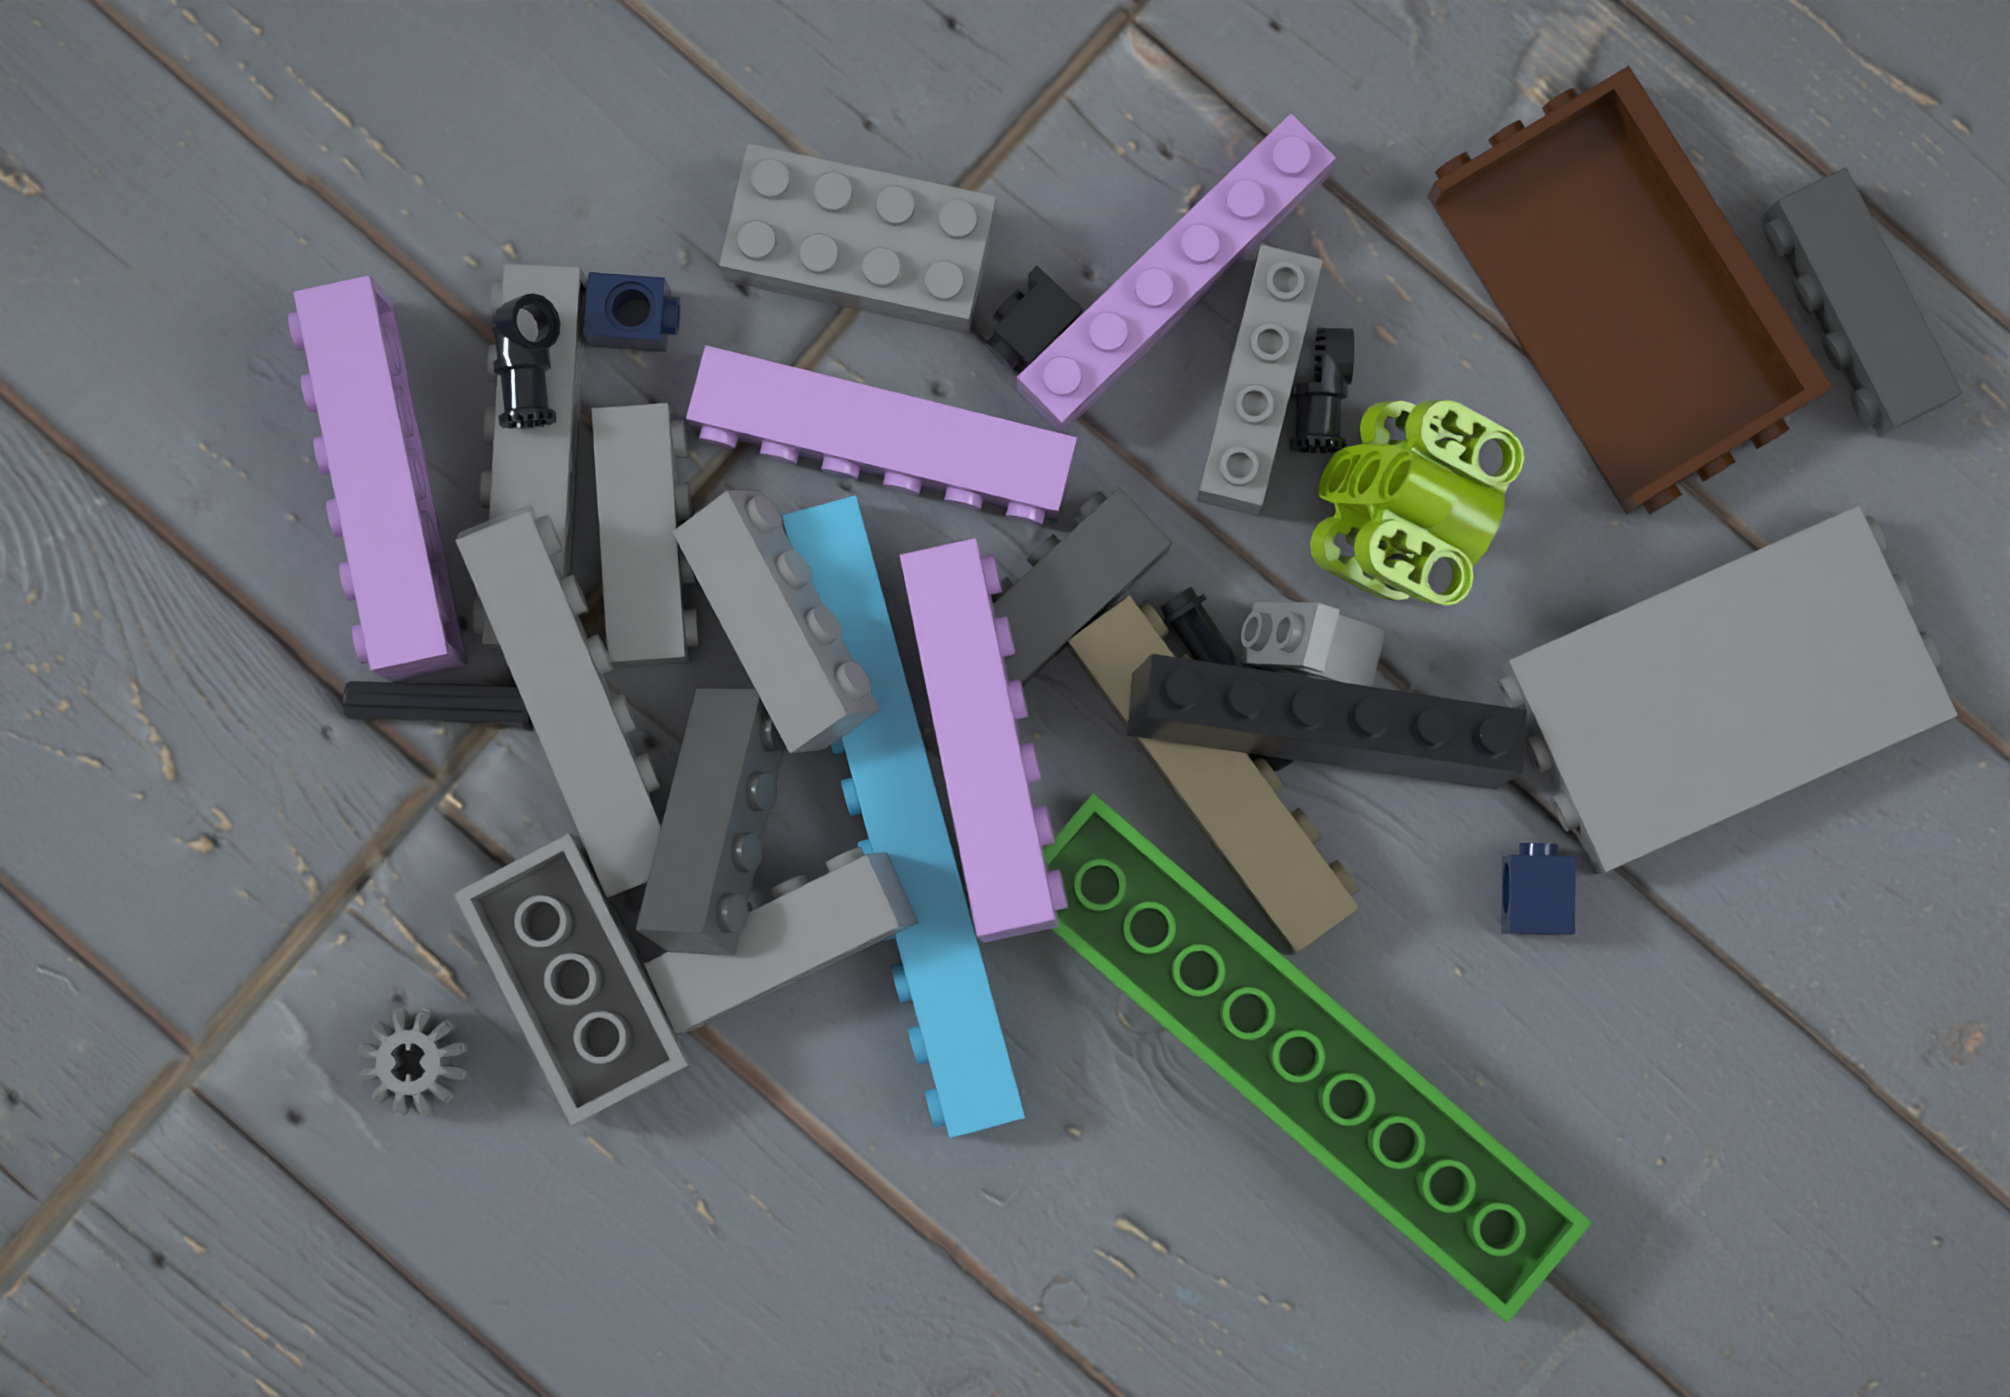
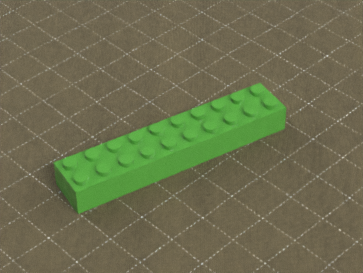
[1044,793,1592,1324]

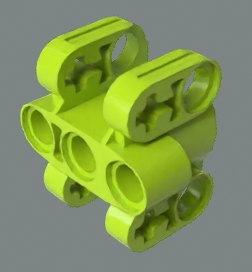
[1310,400,1524,606]

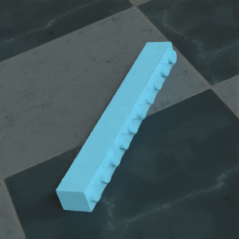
[782,495,1025,1138]

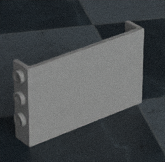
[1498,505,1958,874]

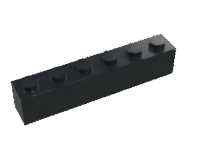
[1127,654,1526,790]

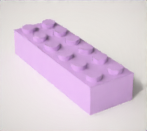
[288,275,468,682]

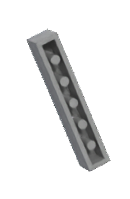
[473,264,588,650]
[456,504,664,898]

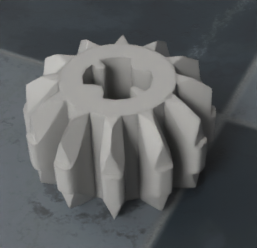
[358,1008,469,1116]

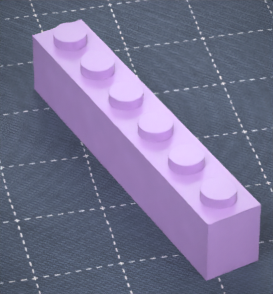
[1017,113,1336,433]
[686,345,1077,526]
[900,538,1068,943]

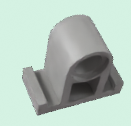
[1240,602,1386,687]

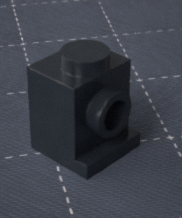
[985,266,1083,370]

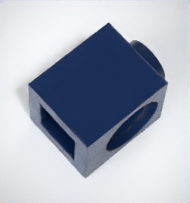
[583,272,680,352]
[1501,843,1576,935]

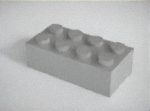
[719,143,997,334]
[453,833,695,1126]

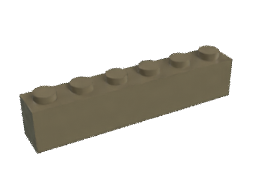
[1067,596,1360,954]

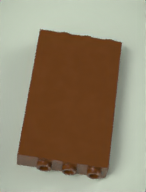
[1427,66,1833,515]

